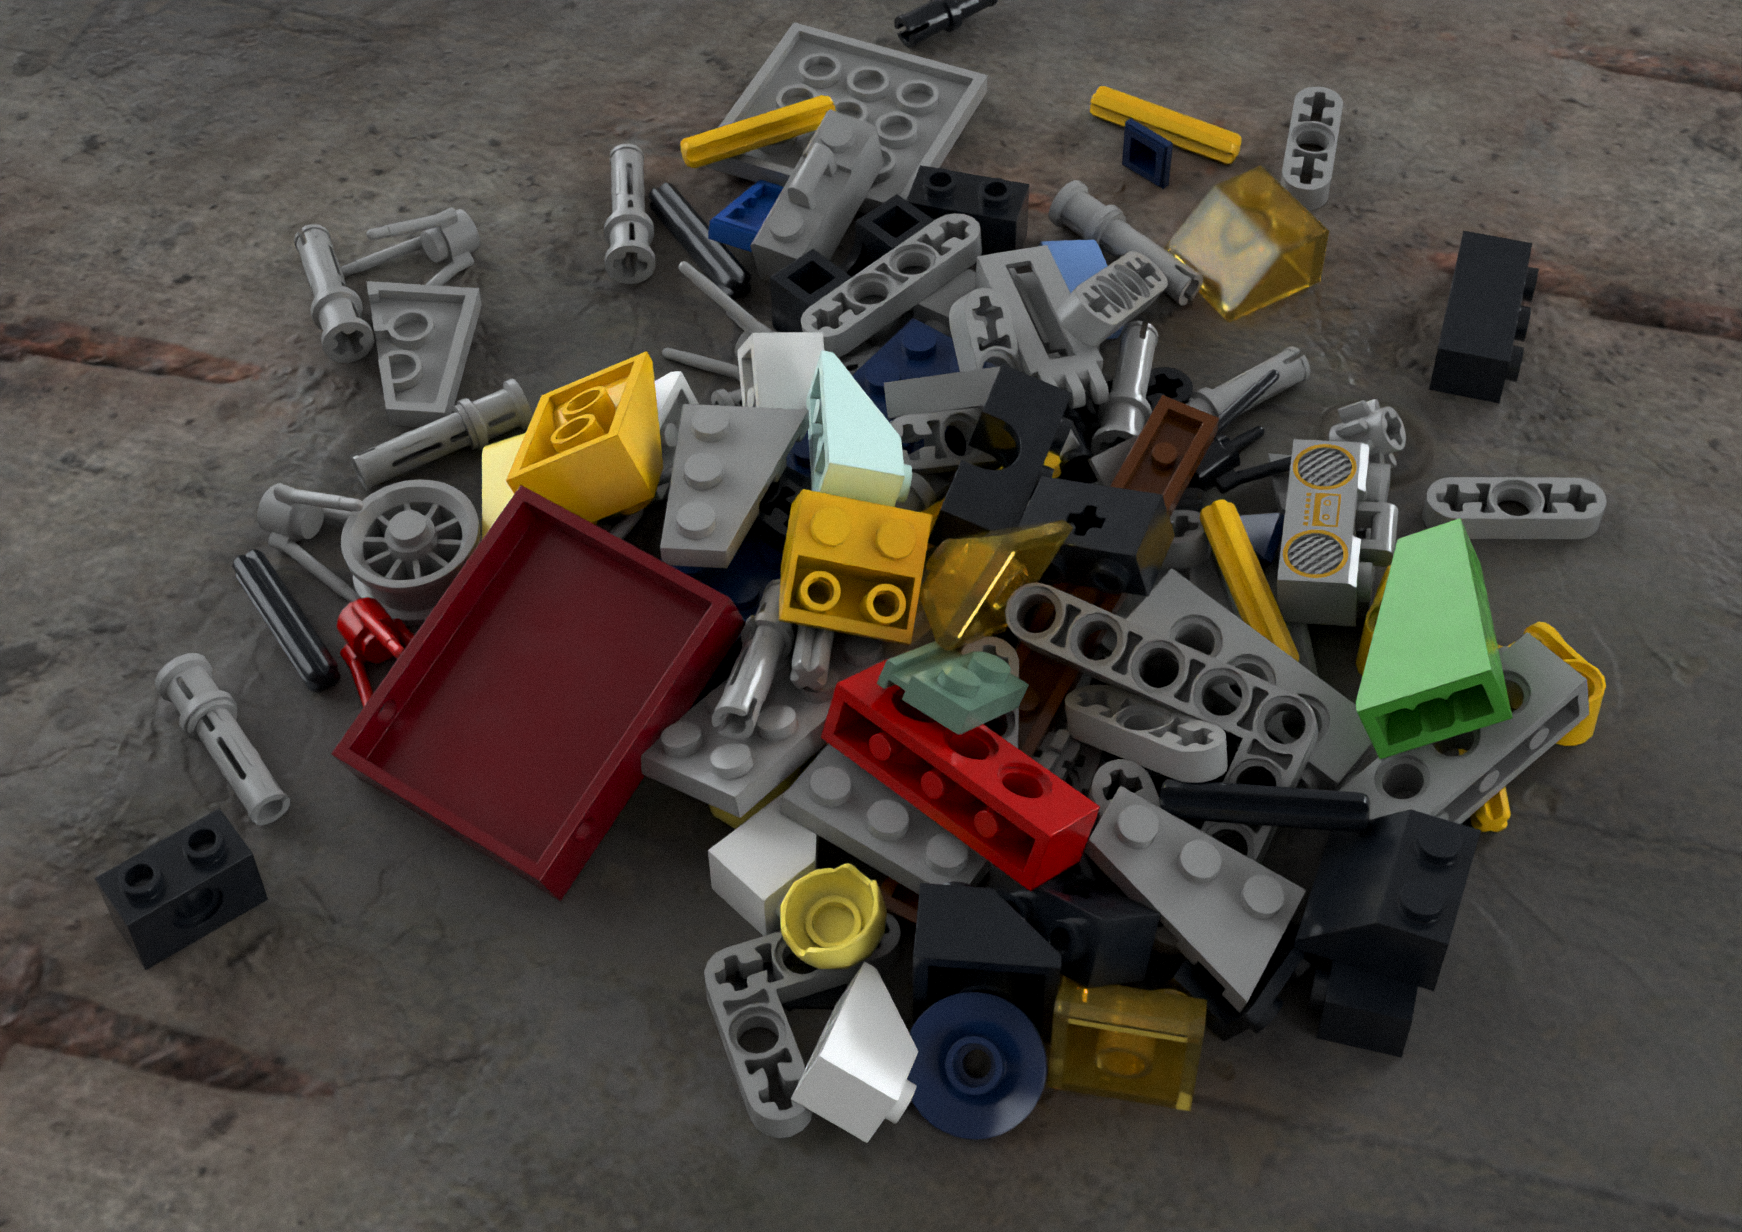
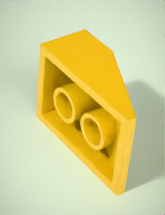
[506,351,663,525]

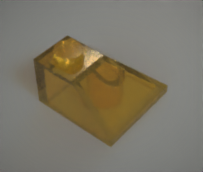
[919,520,1073,651]

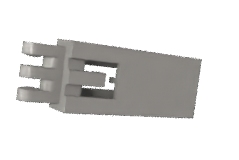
[975,245,1109,409]

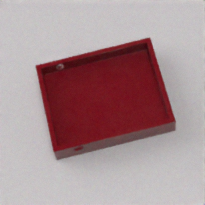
[331,485,746,901]

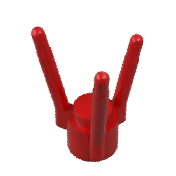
[336,597,414,713]

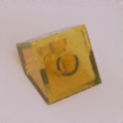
[1164,165,1329,323]
[1047,976,1207,1111]

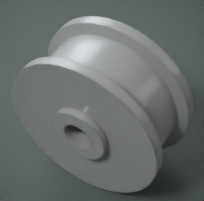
[341,479,482,626]

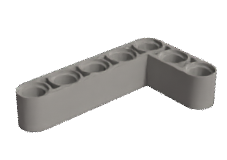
[1005,582,1319,864]

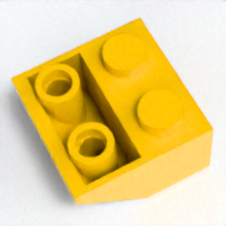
[779,489,932,646]

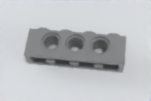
[1126,568,1374,791]
[1334,632,1589,824]

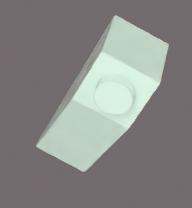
[806,350,912,507]

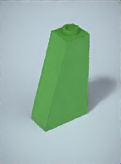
[1356,518,1513,759]

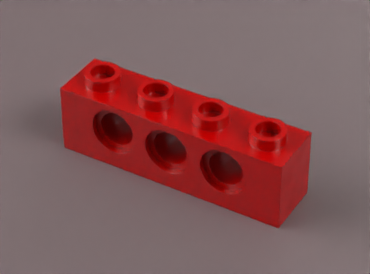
[821,658,1100,891]

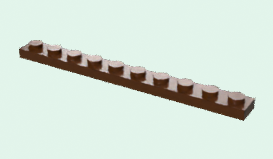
[880,395,1219,934]

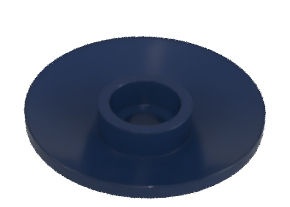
[907,992,1047,1139]

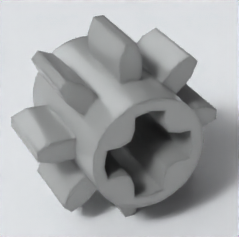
[1329,399,1406,468]

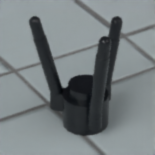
[1188,369,1292,494]

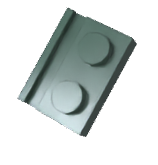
[876,636,1029,735]

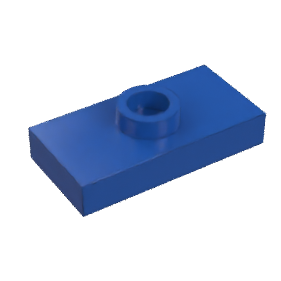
[708,179,784,252]

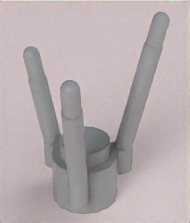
[341,207,480,286]
[662,261,775,381]
[257,483,363,603]

